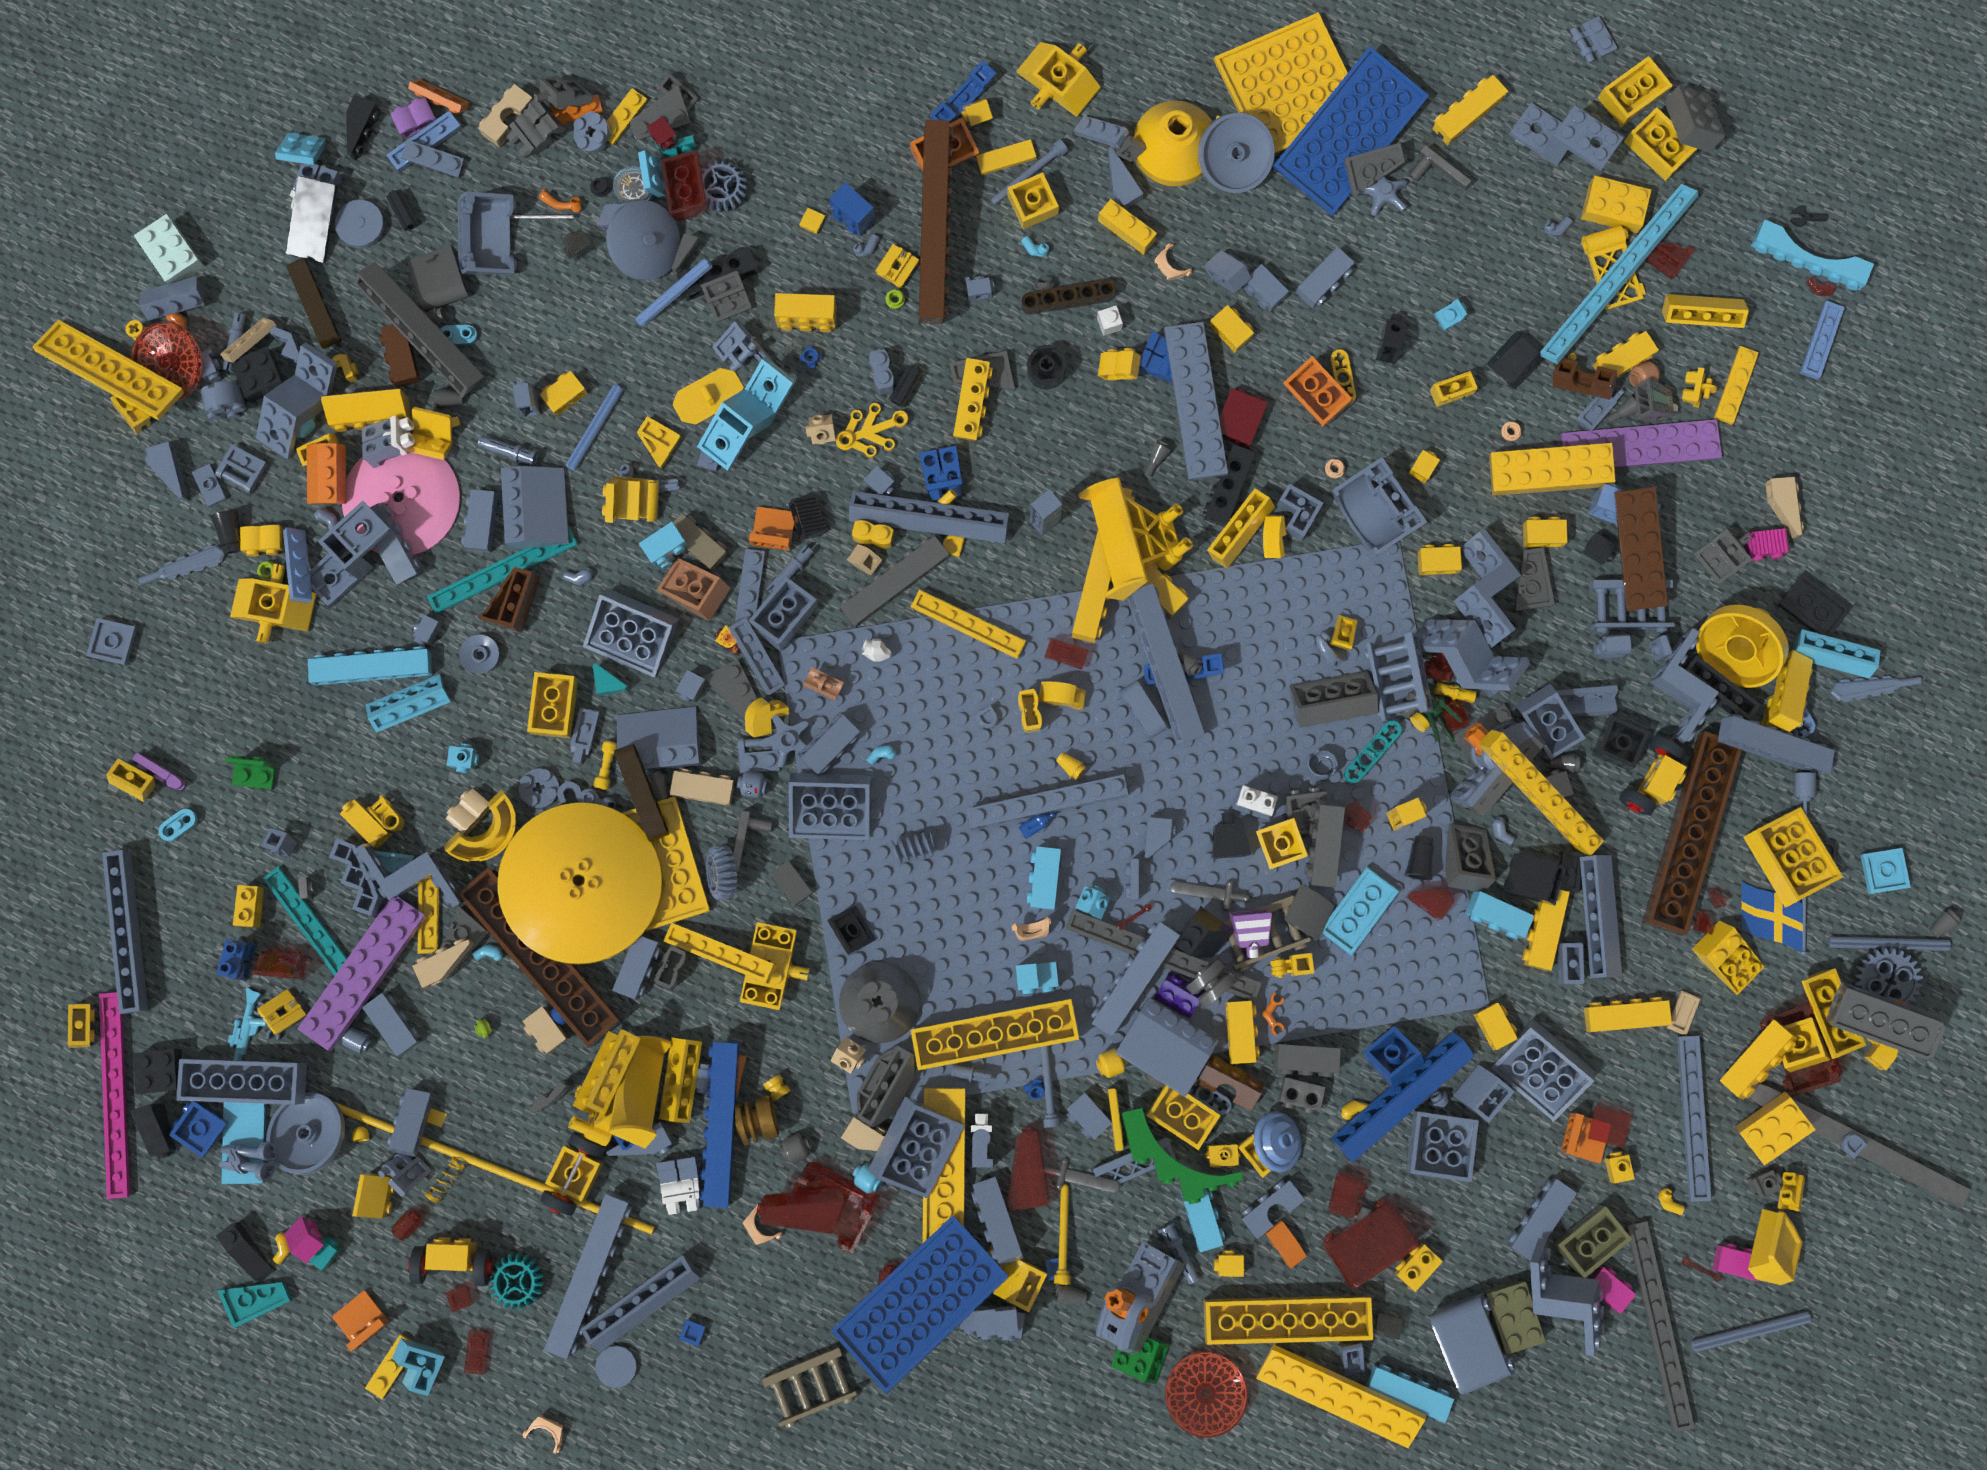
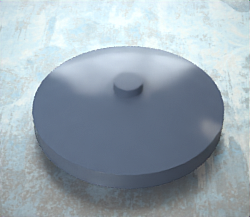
[1198,113,1274,193]
[606,200,680,280]
[266,1092,345,1175]

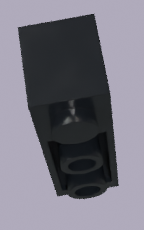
[346,95,380,161]

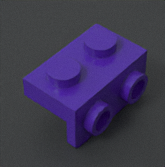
[1155,972,1204,1018]

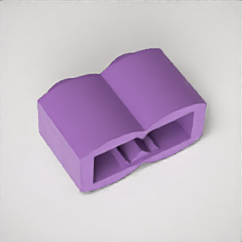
[390,98,437,139]

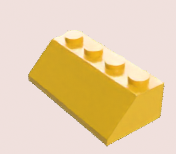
[321,389,411,432]
[1801,968,1866,1059]

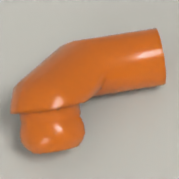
[166,312,187,336]

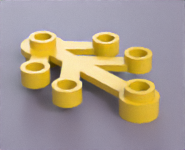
[836,403,908,458]

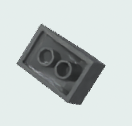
[1445,824,1496,893]

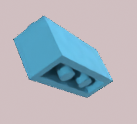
[1027,846,1061,910]
[1465,891,1534,940]
[1180,1188,1225,1252]

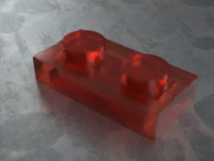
[1044,638,1088,670]
[464,1330,490,1375]

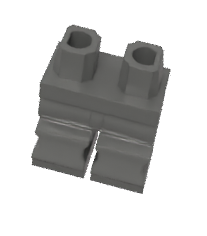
[506,99,566,158]

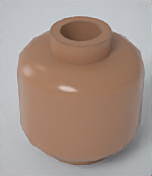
[1629,361,1660,386]

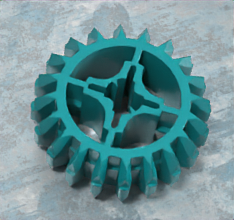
[488,1253,544,1310]

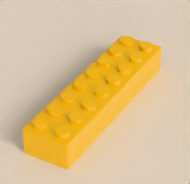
[911,999,1079,1070]
[1203,1295,1373,1345]

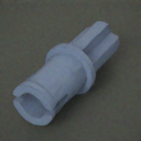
[657,478,680,494]
[951,1064,992,1084]

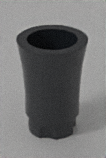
[210,510,241,554]
[1404,836,1434,881]

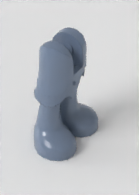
[219,1142,277,1182]

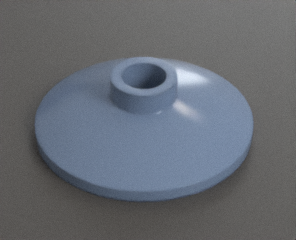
[459,635,499,674]

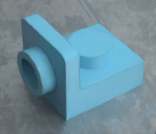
[1434,299,1467,331]

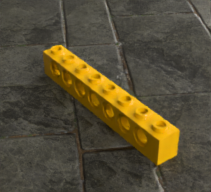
[1478,730,1604,856]

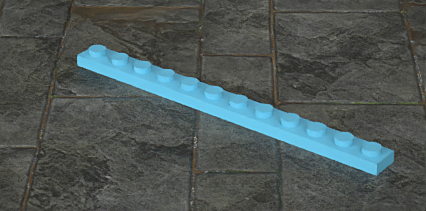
[1540,184,1698,364]

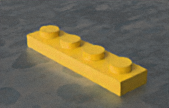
[1714,346,1759,425]

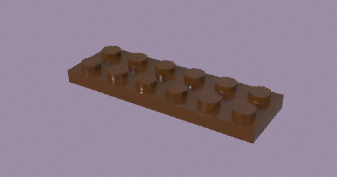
[1614,486,1668,611]

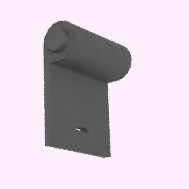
[407,245,469,312]

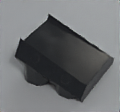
[1486,333,1544,389]

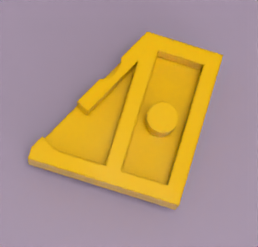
[637,416,681,469]

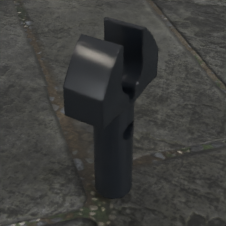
[1790,206,1828,227]

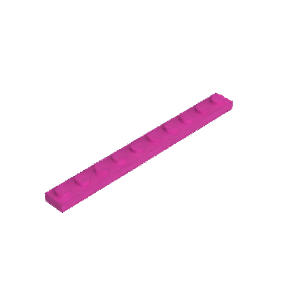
[99,992,130,1199]

